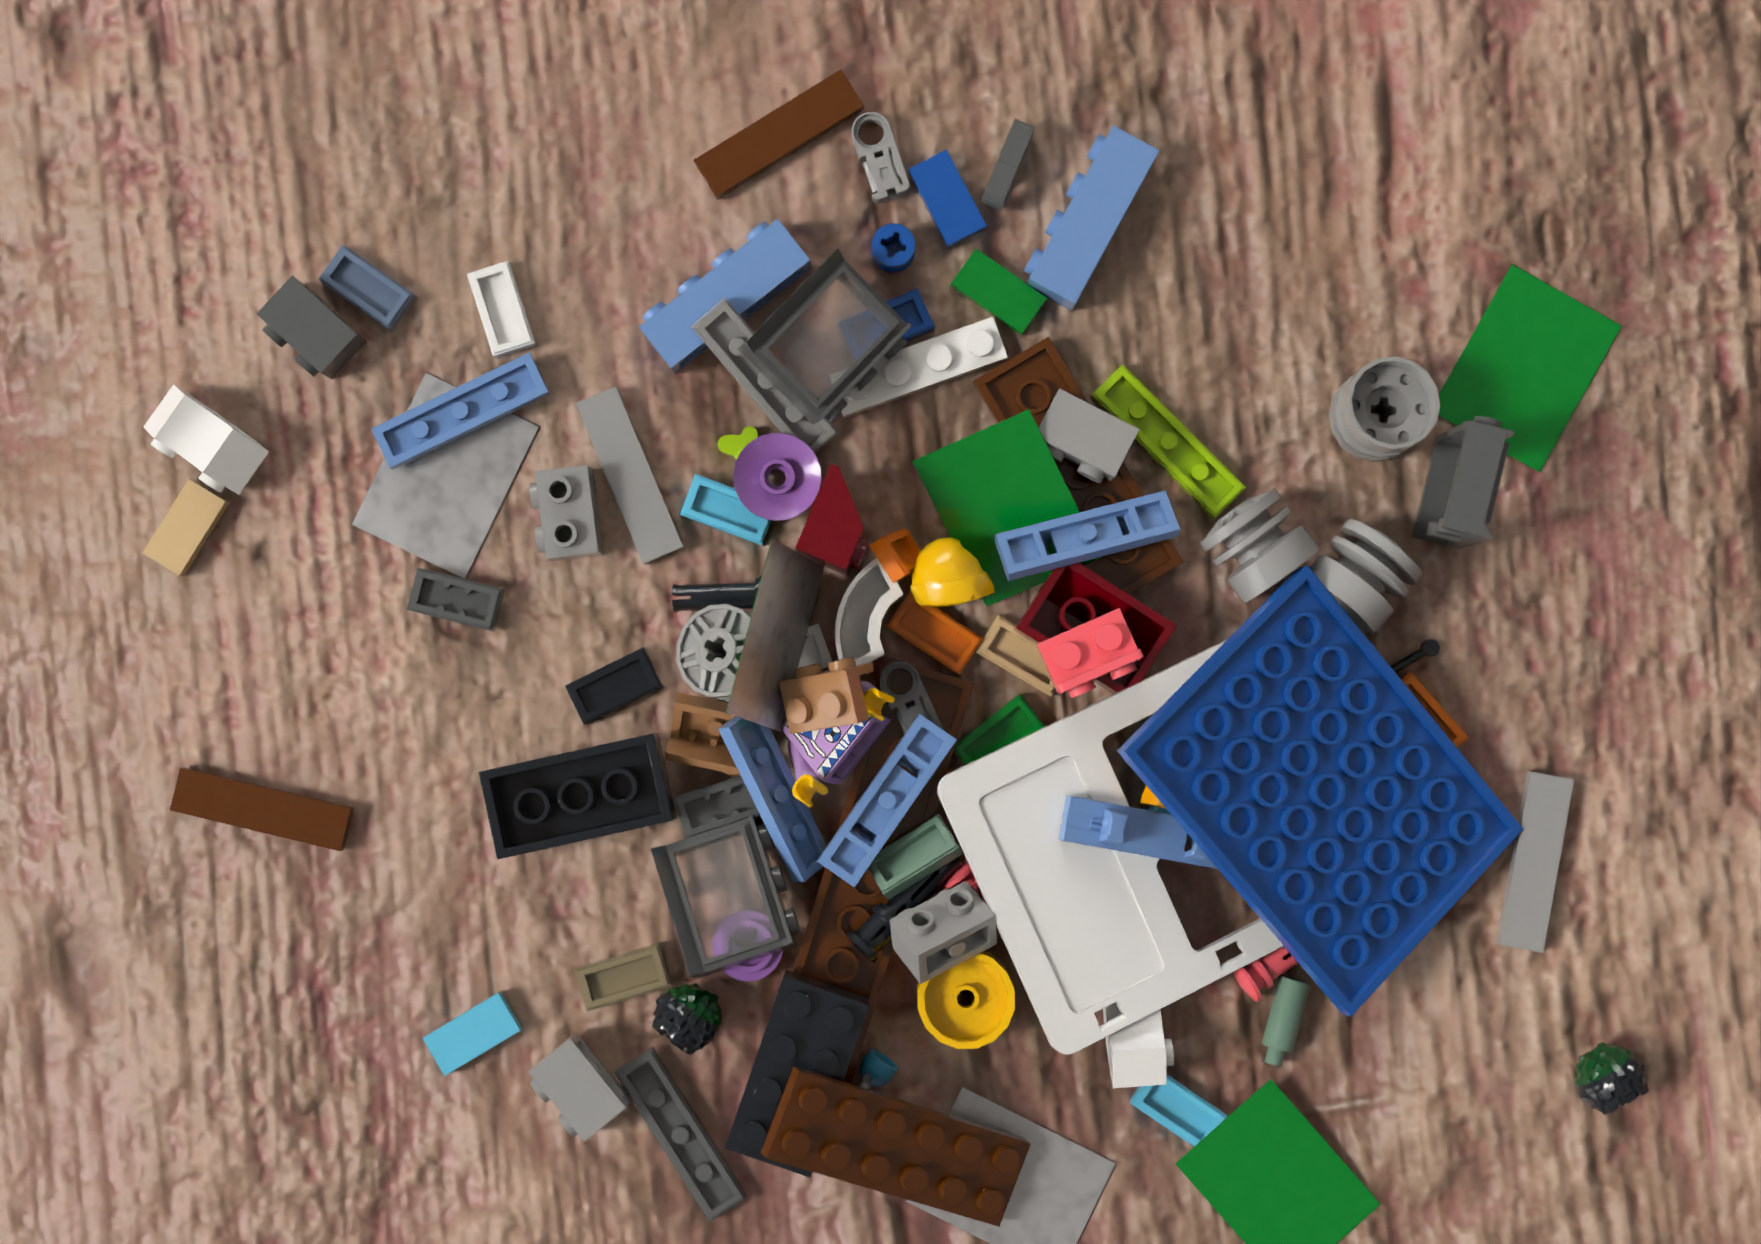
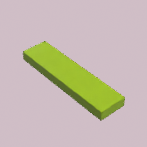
[1091,364,1246,519]

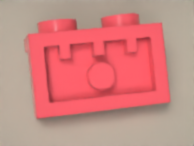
[1036,608,1144,698]

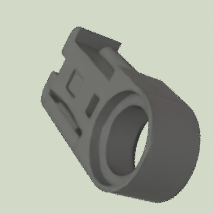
[981,119,1035,211]
[880,661,944,734]

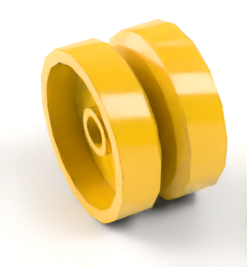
[917,950,1015,1049]

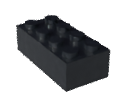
[478,732,677,860]
[725,970,870,1178]

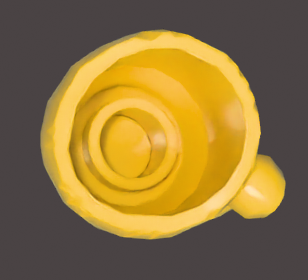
[911,537,995,607]

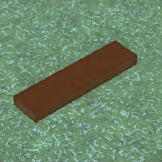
[693,69,864,200]
[170,767,354,851]

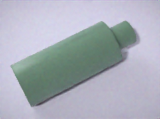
[1262,975,1311,1067]

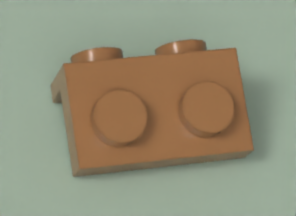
[779,657,874,734]
[665,692,740,775]

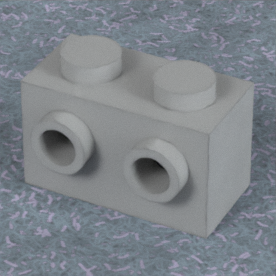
[1039,389,1139,483]
[529,465,604,562]
[890,881,997,984]
[528,1032,631,1142]

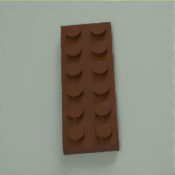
[973,336,1183,594]
[761,1067,1031,1227]

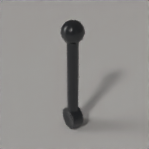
[1390,639,1440,673]

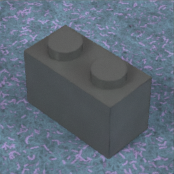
[257,275,366,379]

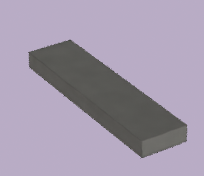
[615,1047,747,1222]

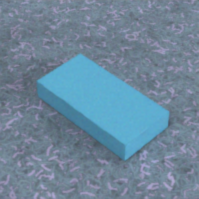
[680,474,772,546]
[422,991,523,1076]
[1129,1073,1228,1146]

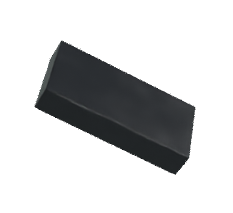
[565,647,664,725]

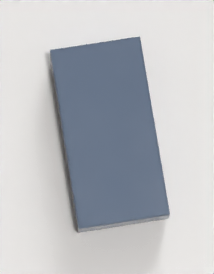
[318,245,417,332]

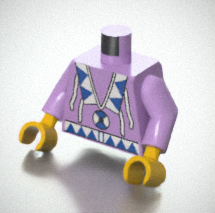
[783,680,895,808]

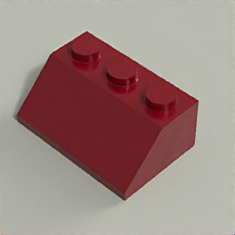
[795,464,869,577]
[1014,563,1177,694]

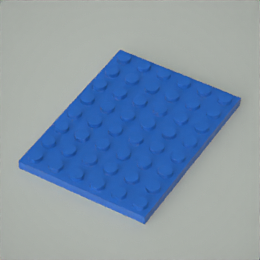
[1117,566,1523,1017]

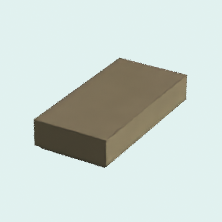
[574,942,672,1011]

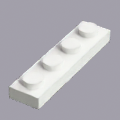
[829,317,1008,418]

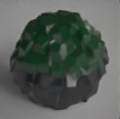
[652,983,722,1055]
[1574,1042,1649,1115]

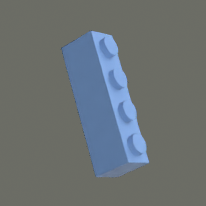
[1024,125,1159,311]
[639,219,812,374]

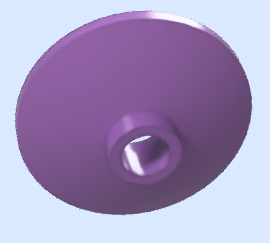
[733,433,821,521]

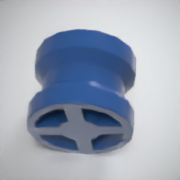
[872,223,915,273]

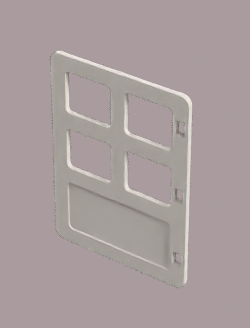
[937,639,1284,1054]

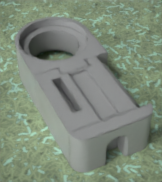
[851,112,909,204]

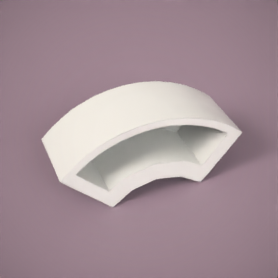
[144,384,269,495]
[835,558,903,665]
[1103,1002,1174,1088]

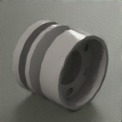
[1329,356,1440,462]
[1199,488,1320,603]
[1309,519,1423,635]
[676,604,752,702]

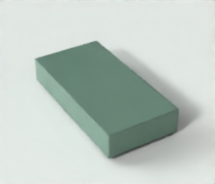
[868,814,963,900]

